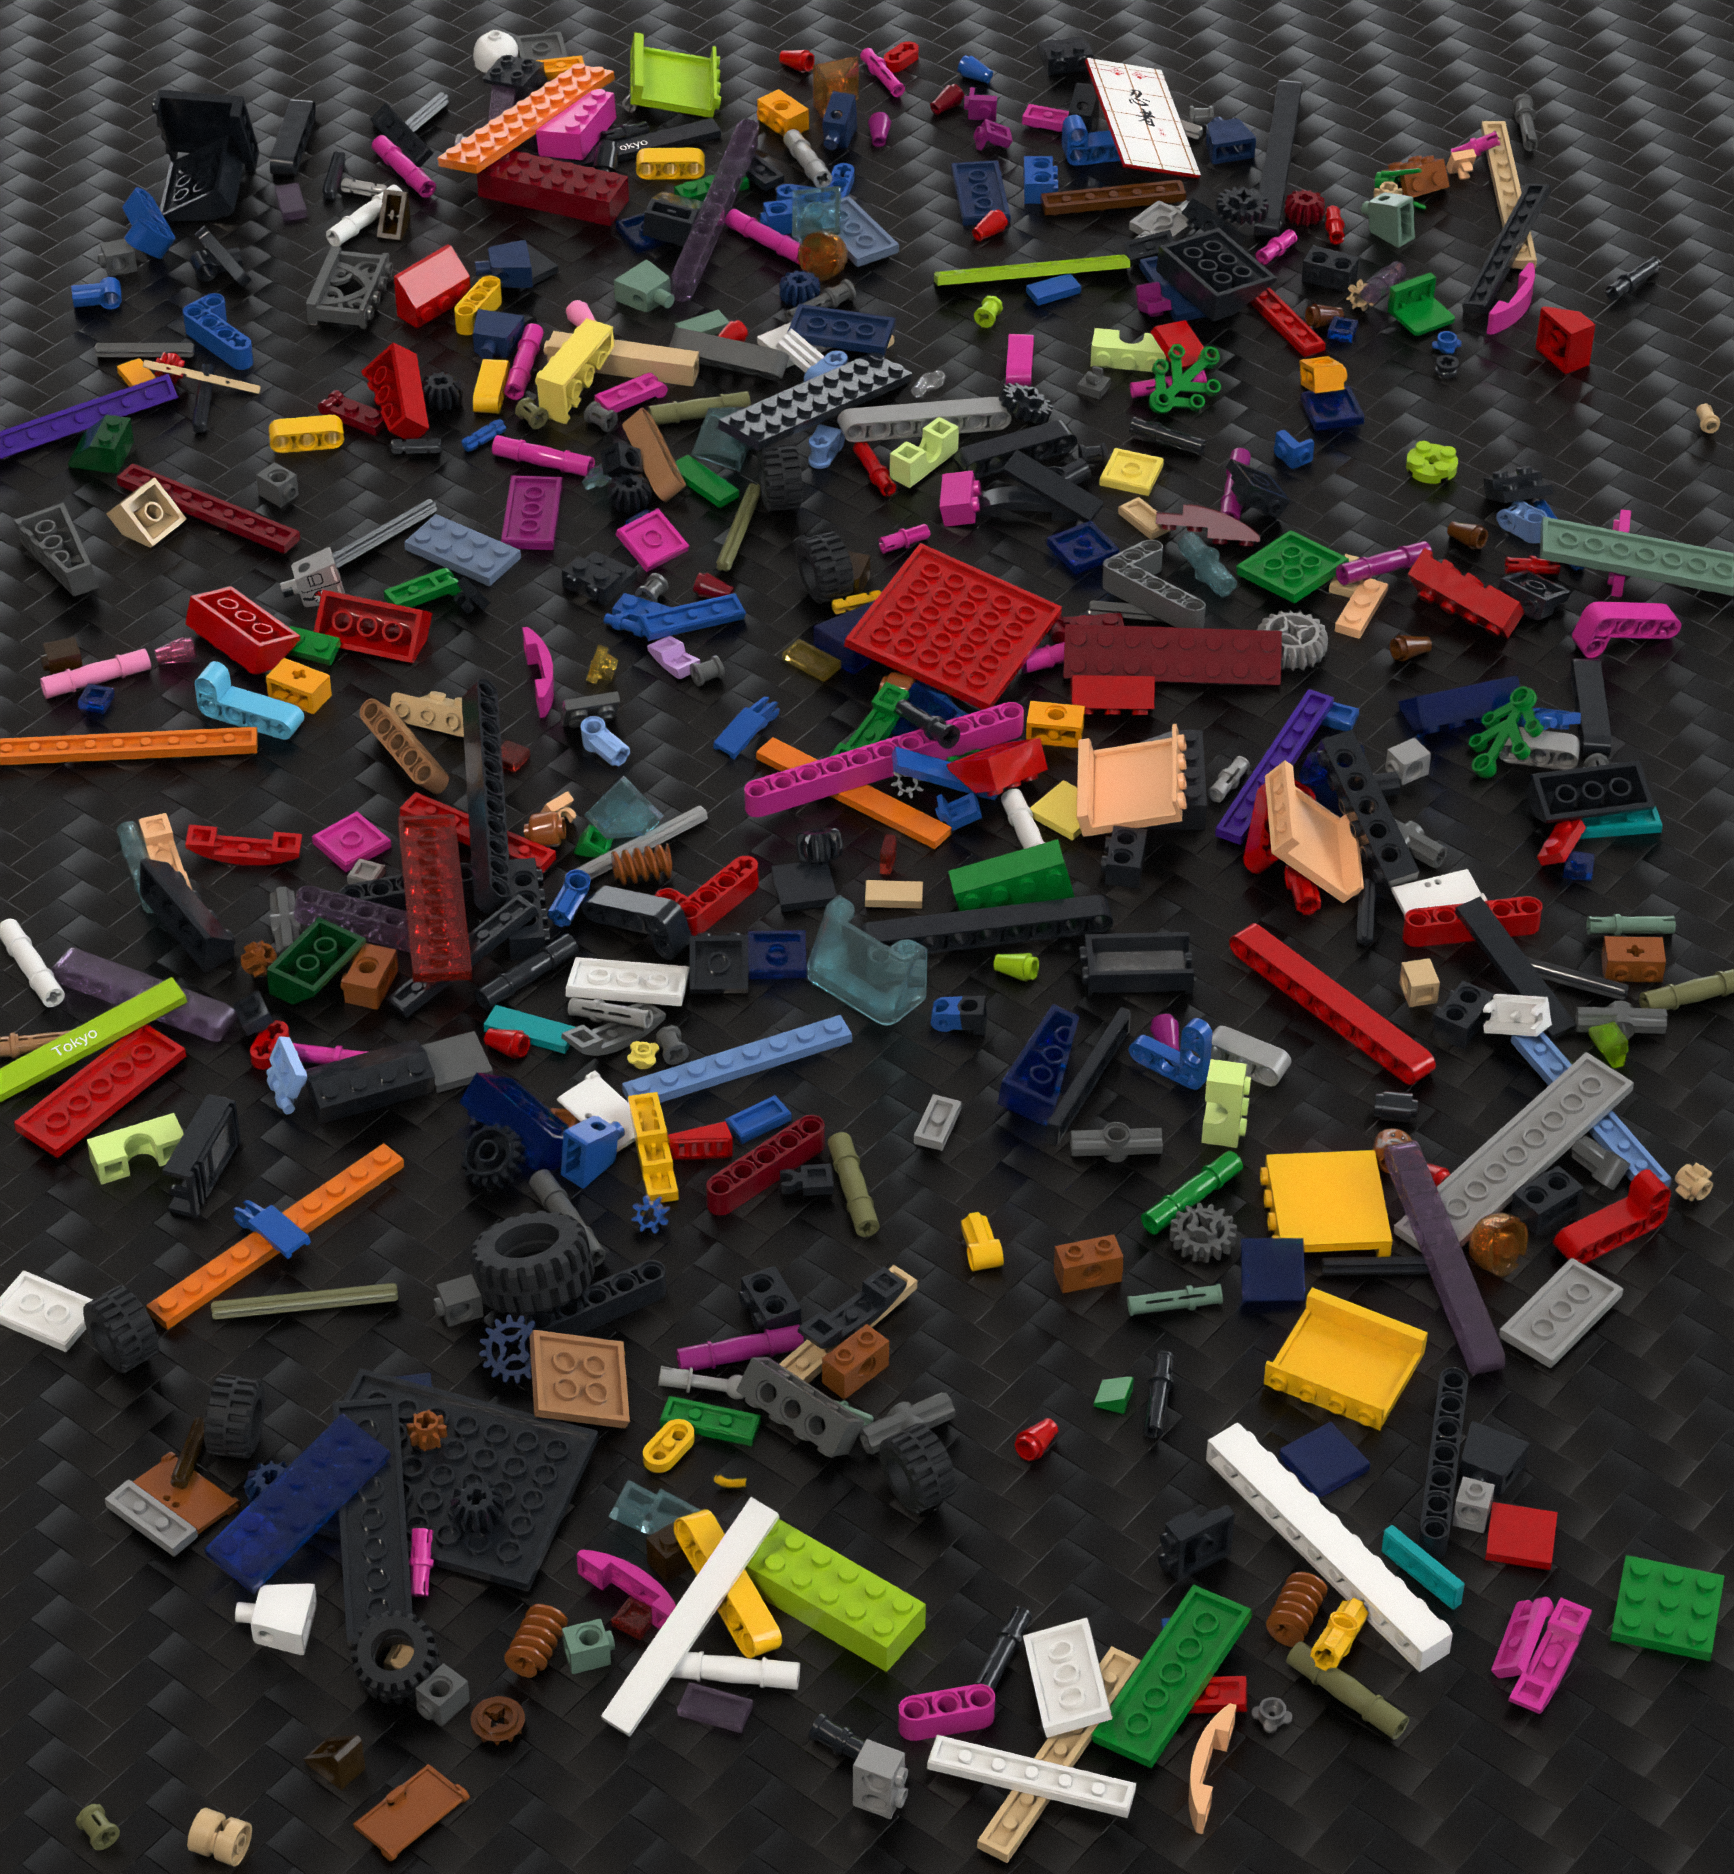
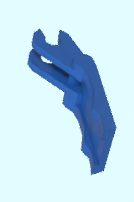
[713,697,780,760]
[233,1200,311,1259]

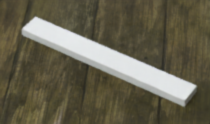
[601,1497,779,1737]

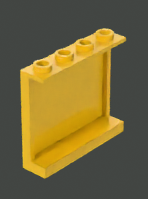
[1260,1150,1392,1266]
[1264,1287,1428,1430]

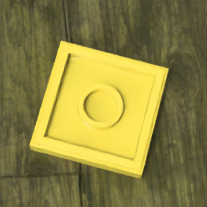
[1099,448,1164,496]
[1030,780,1082,841]

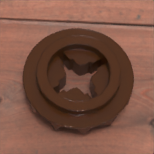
[471,1696,525,1746]

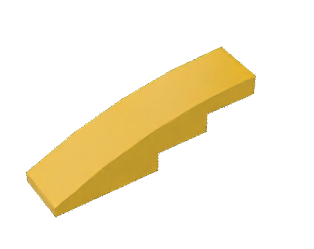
[628,1092,679,1203]

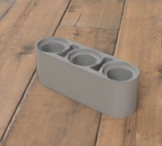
[1499,727,1580,770]
[1211,1026,1291,1086]

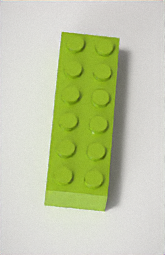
[745,1519,926,1672]

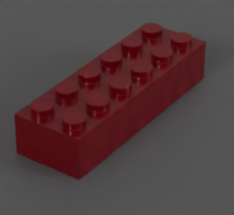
[477,150,629,226]

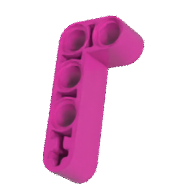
[1572,602,1681,659]

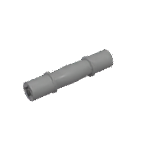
[783,129,832,188]

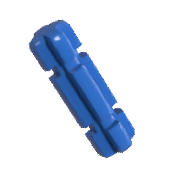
[461,419,506,452]

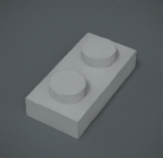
[914,1094,962,1151]

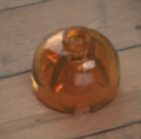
[798,230,848,281]
[1469,1212,1528,1277]

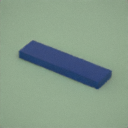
[638,593,746,641]
[892,746,999,801]

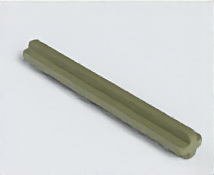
[717,483,761,572]

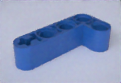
[1062,115,1121,166]
[122,187,176,259]
[183,293,254,370]

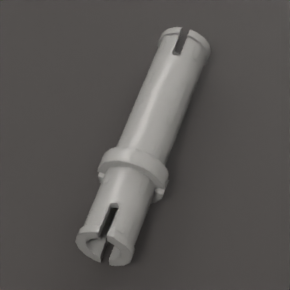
[568,997,653,1028]

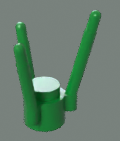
[1375,168,1426,210]

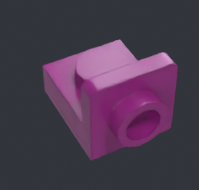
[973,119,1012,151]

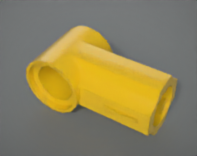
[961,1212,1004,1271]

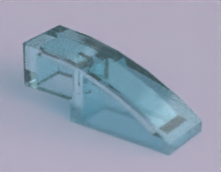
[609,1480,718,1535]

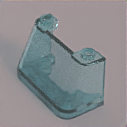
[807,895,927,1025]

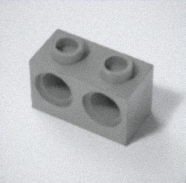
[853,1739,908,1819]

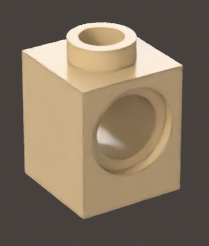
[1399,958,1440,1007]

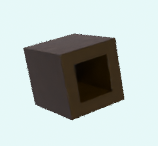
[40,637,83,675]
[646,1522,692,1583]

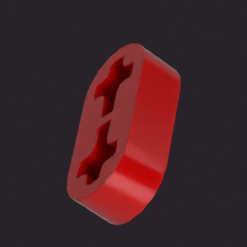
[884,41,919,73]
[250,1020,290,1070]

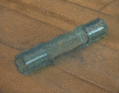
[117,821,154,913]

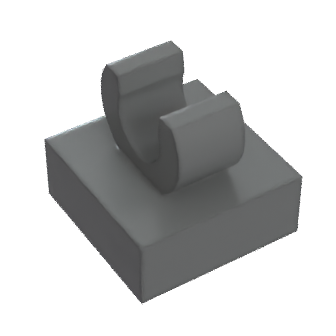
[1077,366,1111,400]

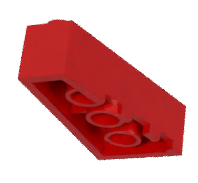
[361,342,429,440]
[1408,547,1525,639]

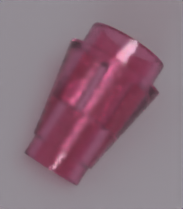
[155,636,197,664]

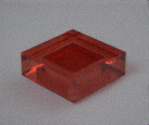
[501,740,530,772]
[880,834,897,875]
[612,1596,652,1640]

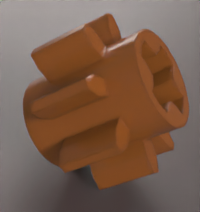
[241,940,277,978]
[406,1410,448,1451]

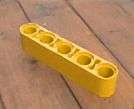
[674,1509,782,1658]

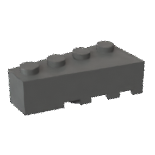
[14,502,99,596]

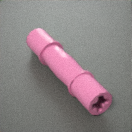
[40,648,151,699]

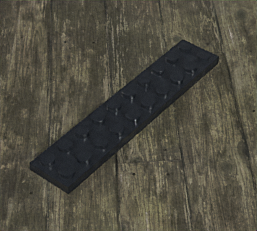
[717,352,913,451]

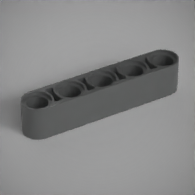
[669,328,789,381]

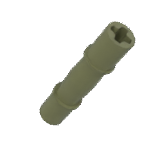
[648,391,751,425]
[1639,969,1734,1010]
[828,1132,880,1237]
[1286,1641,1409,1740]

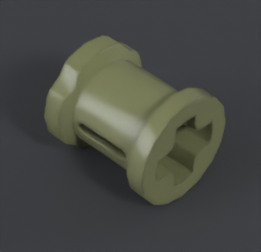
[515,397,548,429]
[75,1804,120,1850]

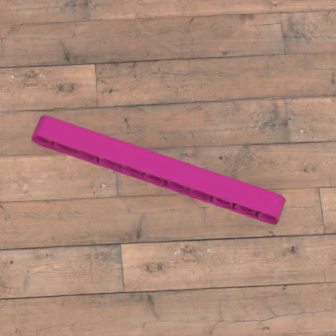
[744,702,1024,817]

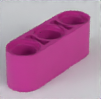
[1006,334,1034,387]
[898,1684,995,1741]

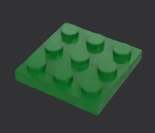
[1236,530,1349,603]
[1610,1555,1724,1661]

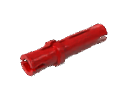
[853,441,896,496]

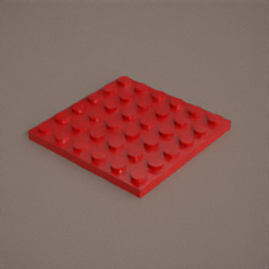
[844,543,1062,710]

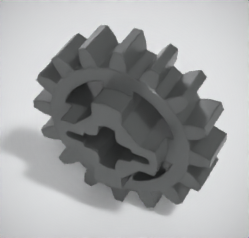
[1170,1203,1237,1263]

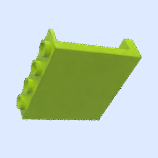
[630,32,721,118]

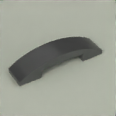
[561,1003,666,1056]

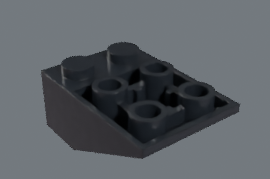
[642,191,708,247]

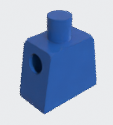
[561,1116,625,1189]

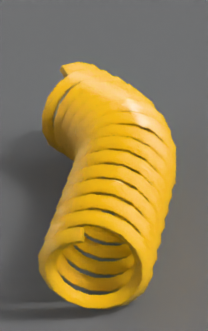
[714,1475,746,1488]

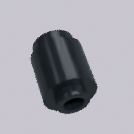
[593,140,620,173]
[1374,1091,1418,1123]

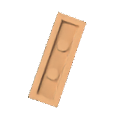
[1335,579,1388,639]

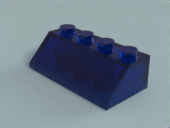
[1398,675,1520,734]
[459,1072,570,1171]

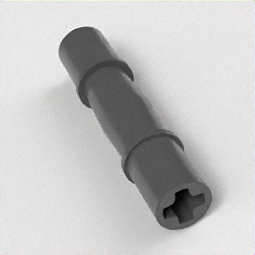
[529,1169,606,1267]

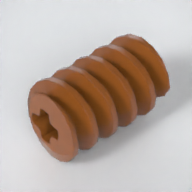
[611,843,672,886]
[1266,1572,1328,1647]
[505,1604,568,1678]

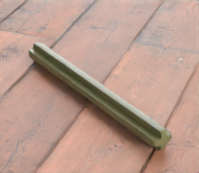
[211,1283,398,1320]

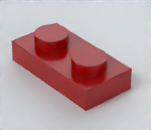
[1537,819,1586,866]
[1188,1676,1247,1714]

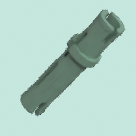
[1586,914,1676,937]
[1127,1284,1223,1316]

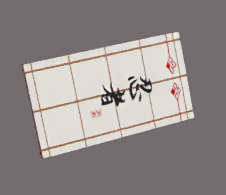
[1085,58,1201,179]

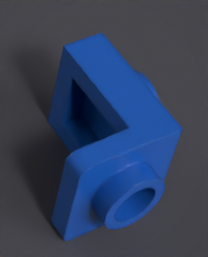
[1274,429,1314,469]
[935,792,982,831]

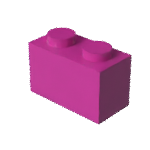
[939,470,981,527]

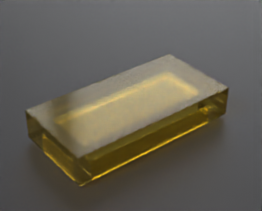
[782,639,841,682]

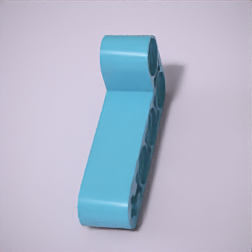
[195,661,305,740]

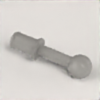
[658,1366,745,1399]

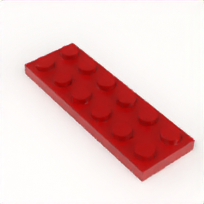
[14,1024,186,1158]

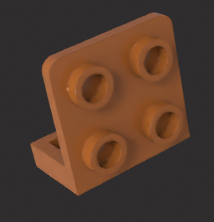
[1382,155,1450,198]

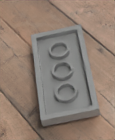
[1499,1258,1623,1368]

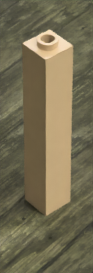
[544,331,699,387]

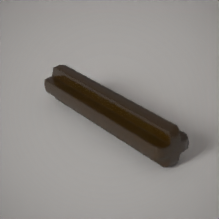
[170,1417,205,1489]

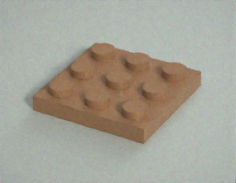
[529,1330,630,1429]

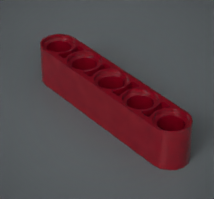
[706,1115,825,1215]

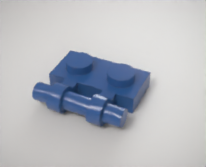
[604,593,672,638]
[1508,708,1581,730]

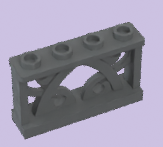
[306,246,393,329]

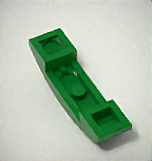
[829,682,910,757]

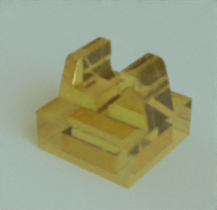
[586,644,618,684]

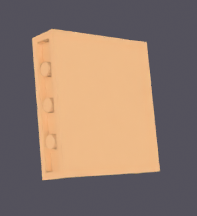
[1077,724,1187,837]
[1265,760,1364,903]

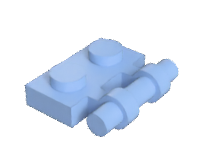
[266,1036,307,1114]

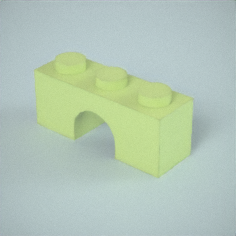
[1090,328,1168,372]
[890,417,959,488]
[1201,1059,1251,1148]
[87,1113,184,1185]

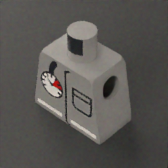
[280,547,345,607]

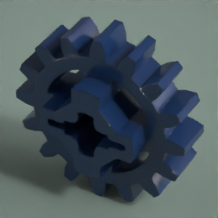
[479,1315,543,1384]

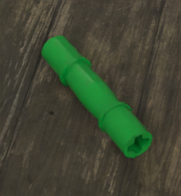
[1141,1151,1243,1235]

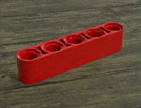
[1402,896,1543,947]

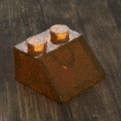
[813,56,859,118]

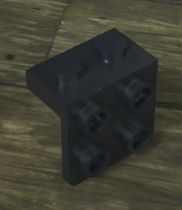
[483,55,548,102]

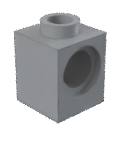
[1385,738,1431,785]
[1452,1477,1495,1533]

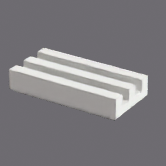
[775,328,824,373]

